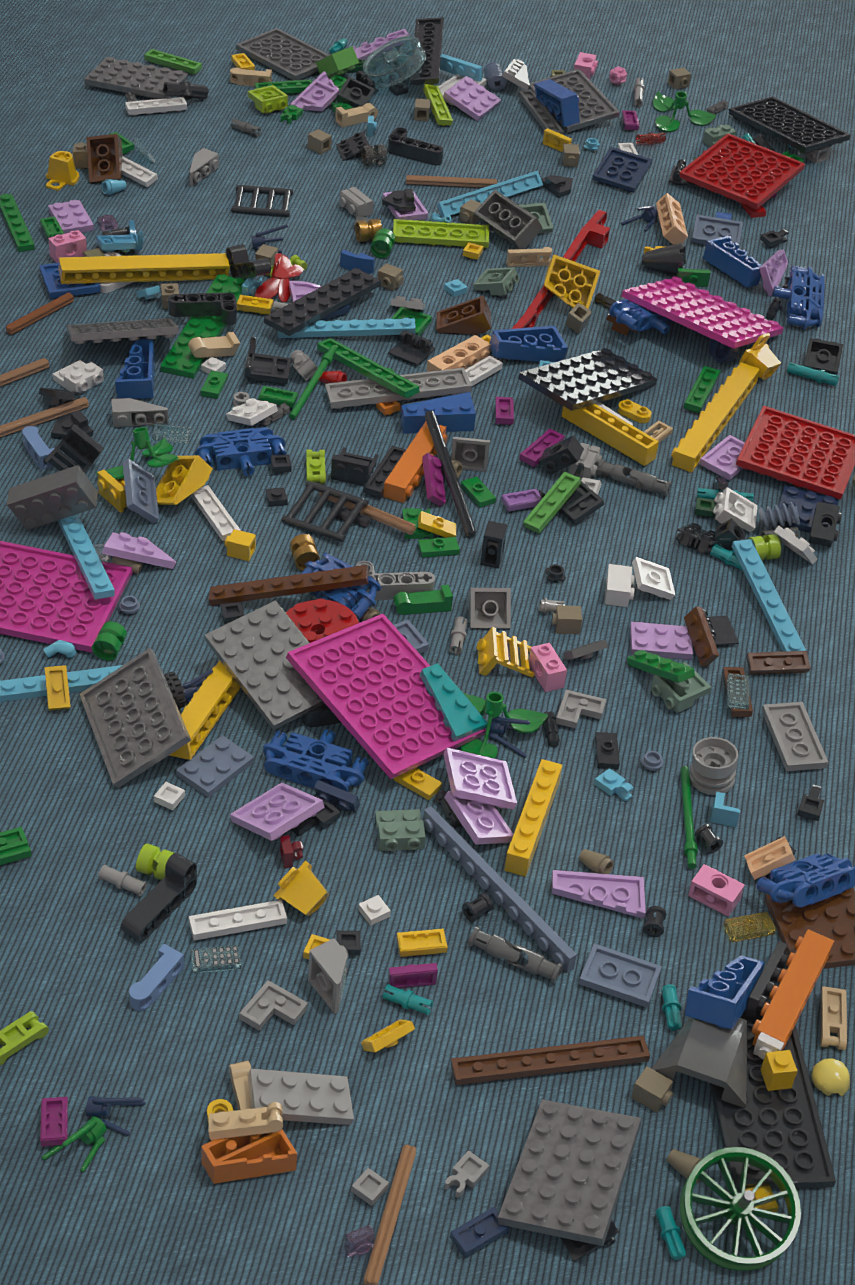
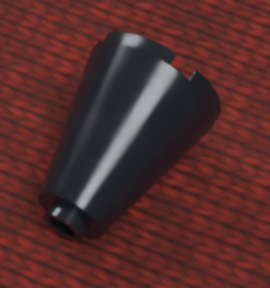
[642,243,686,275]

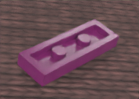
[519,429,565,467]
[422,453,446,507]

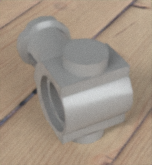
[290,350,318,380]

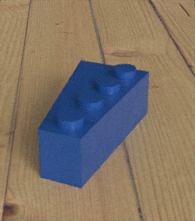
[534,79,580,127]
[703,236,762,288]
[489,326,568,362]
[115,338,155,399]
[400,392,476,434]
[685,955,764,1029]

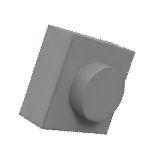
[351,1168,389,1206]

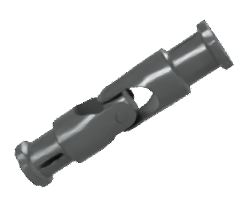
[597,459,672,496]
[468,926,563,984]

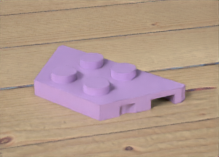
[290,72,339,111]
[102,533,176,569]

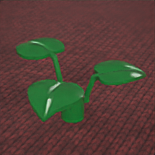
[653,91,716,132]
[95,427,179,480]
[461,692,547,759]

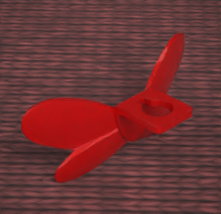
[254,253,303,302]

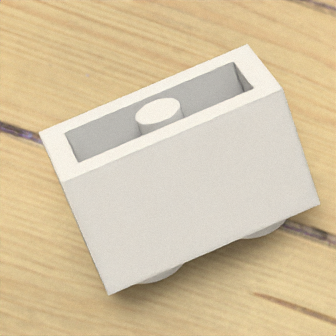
[604,564,635,607]

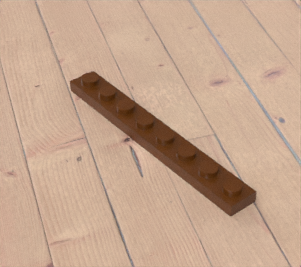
[209,565,369,606]
[451,1035,650,1085]

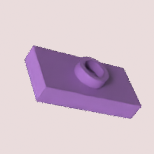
[501,489,542,511]

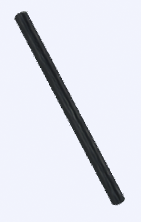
[425,410,476,538]

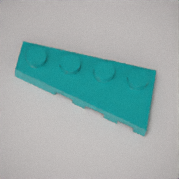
[420,663,487,742]

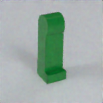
[393,584,453,615]

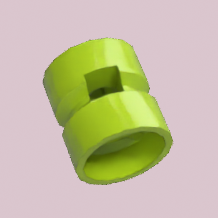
[747,534,781,560]
[136,843,175,880]

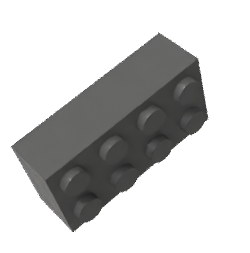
[474,190,543,249]
[7,465,98,530]

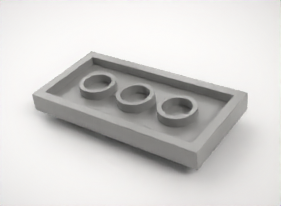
[761,702,828,771]
[248,1069,354,1125]

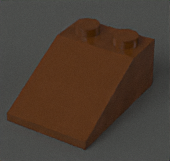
[86,134,123,183]
[436,295,491,335]

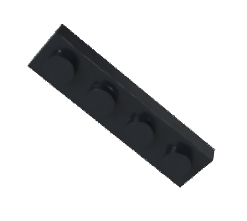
[363,445,406,498]
[745,941,789,1018]

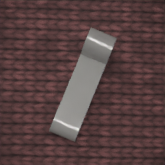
[356,561,435,600]

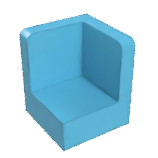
[710,792,740,827]

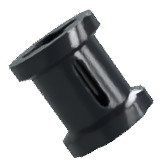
[694,824,723,854]
[462,893,493,922]
[643,906,667,937]

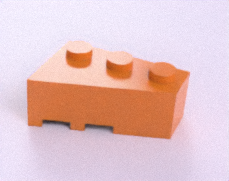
[201,1129,297,1184]

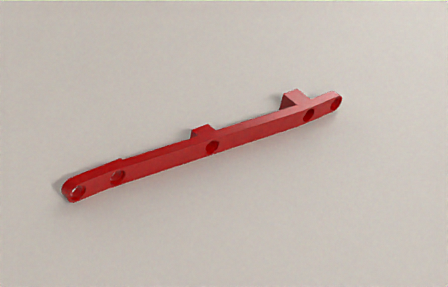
[512,210,610,329]

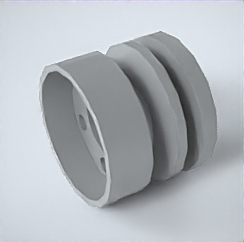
[690,737,738,795]

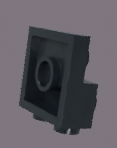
[337,77,375,108]
[804,338,843,375]

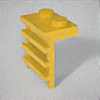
[97,469,127,512]
[476,627,534,677]

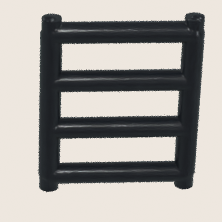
[231,185,293,217]
[281,481,369,542]

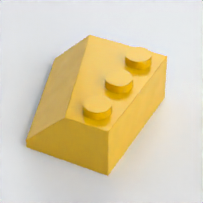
[543,255,600,309]

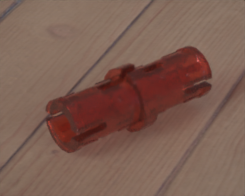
[635,132,666,144]

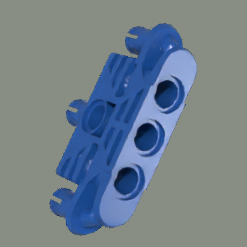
[772,265,825,330]
[609,299,672,334]
[195,427,287,476]
[301,553,381,620]
[263,729,369,792]
[757,853,855,907]

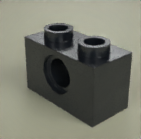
[539,435,584,475]
[808,502,842,547]
[480,521,507,569]

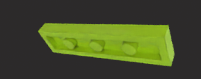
[423,84,453,126]

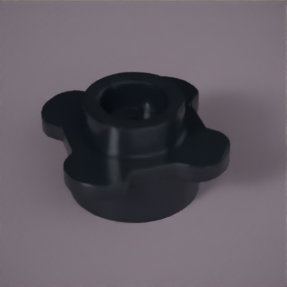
[545,564,566,582]

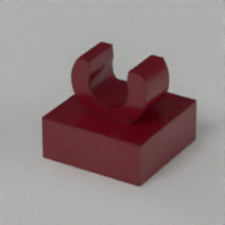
[280,835,303,869]

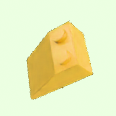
[156,455,213,505]

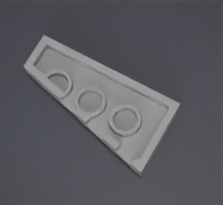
[502,59,529,90]

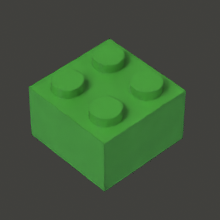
[316,46,359,79]

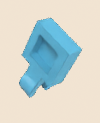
[242,277,262,296]
[594,768,634,801]

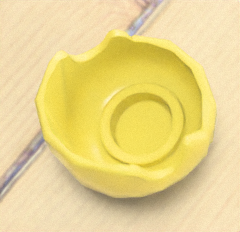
[811,1058,850,1096]

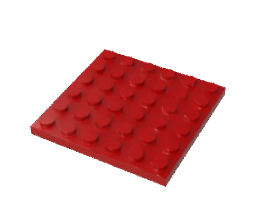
[679,133,805,209]
[736,405,855,500]

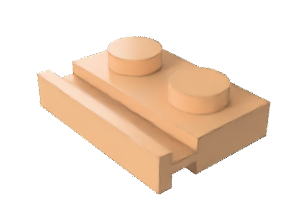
[744,836,795,880]

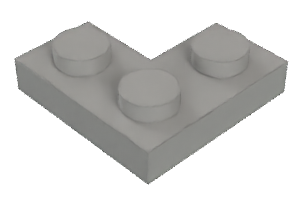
[390,296,426,310]
[556,690,607,728]
[239,980,308,1031]

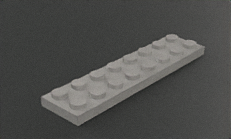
[325,368,472,409]

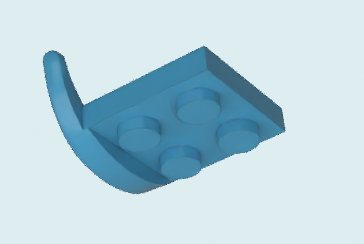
[96,220,143,252]

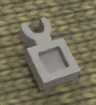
[444,1151,489,1198]

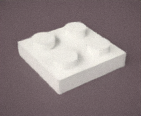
[226,398,278,426]
[774,526,817,565]
[632,557,675,600]

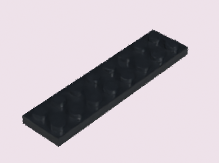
[410,17,444,86]
[264,268,381,336]

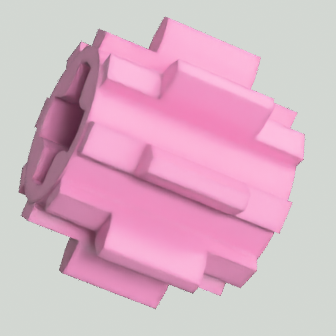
[609,66,627,85]

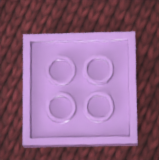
[443,76,501,121]
[443,748,517,810]
[230,783,324,841]

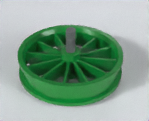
[680,1147,801,1271]

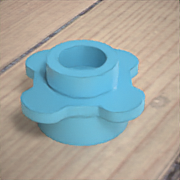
[584,138,600,151]

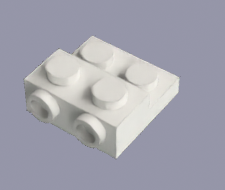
[52,360,104,393]
[713,487,758,533]

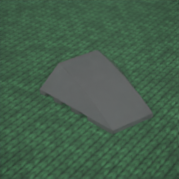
[651,1017,747,1108]

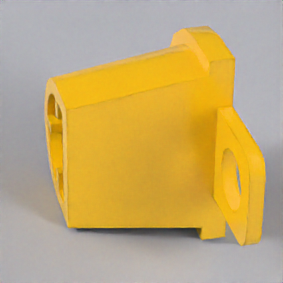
[46,151,79,191]
[739,333,781,380]
[273,861,329,916]

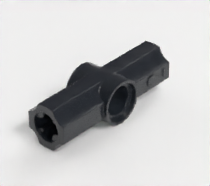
[163,81,209,100]

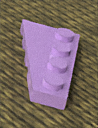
[353,29,410,60]
[759,249,788,296]
[552,870,646,919]

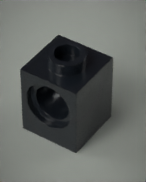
[714,518,746,551]

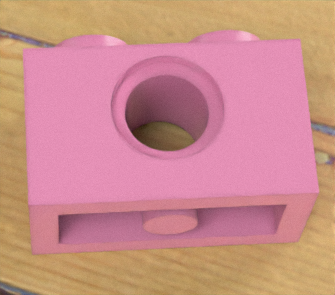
[574,52,598,80]
[48,230,87,263]
[529,643,567,692]
[688,864,745,917]

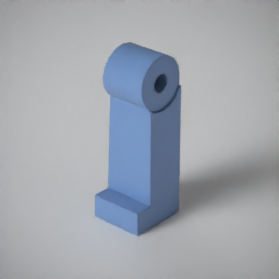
[22,426,56,470]
[129,944,184,1011]

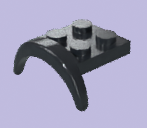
[244,337,291,384]
[538,462,604,525]

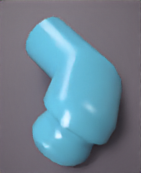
[430,212,451,223]
[43,640,76,658]

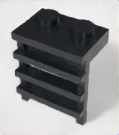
[43,424,104,473]
[331,447,379,486]

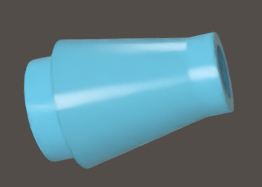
[101,179,126,195]

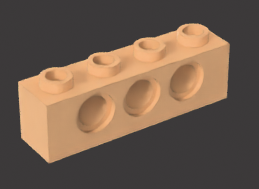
[656,193,688,245]
[427,335,491,372]

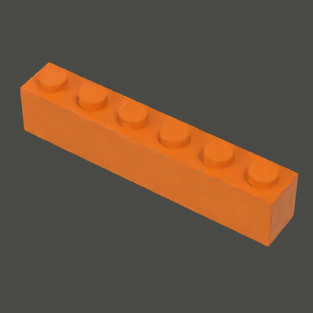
[383,422,448,503]
[751,929,834,1051]

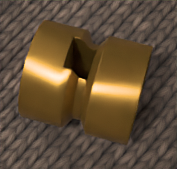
[355,219,382,242]
[289,534,320,571]

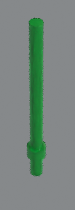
[289,345,337,420]
[680,766,698,869]

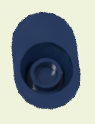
[709,338,740,363]

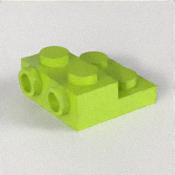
[248,85,288,113]

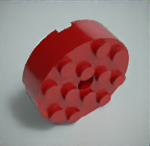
[286,599,359,643]

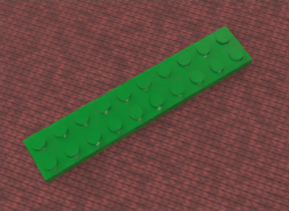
[160,274,246,379]

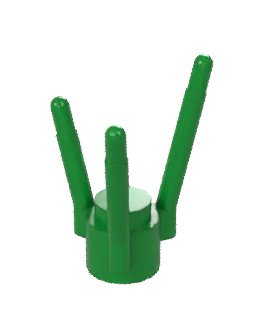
[42,1117,107,1172]

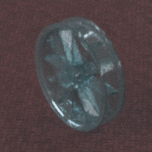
[363,36,426,88]

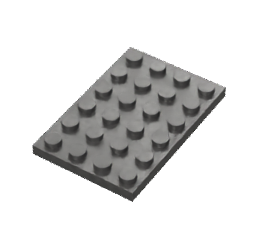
[236,28,329,81]
[84,57,188,99]
[528,69,619,132]
[66,318,179,344]
[204,600,325,730]
[79,648,191,788]
[498,1099,641,1246]

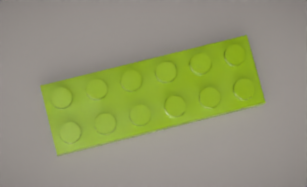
[393,219,489,248]

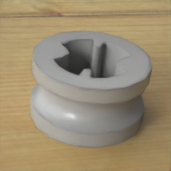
[233,392,249,407]

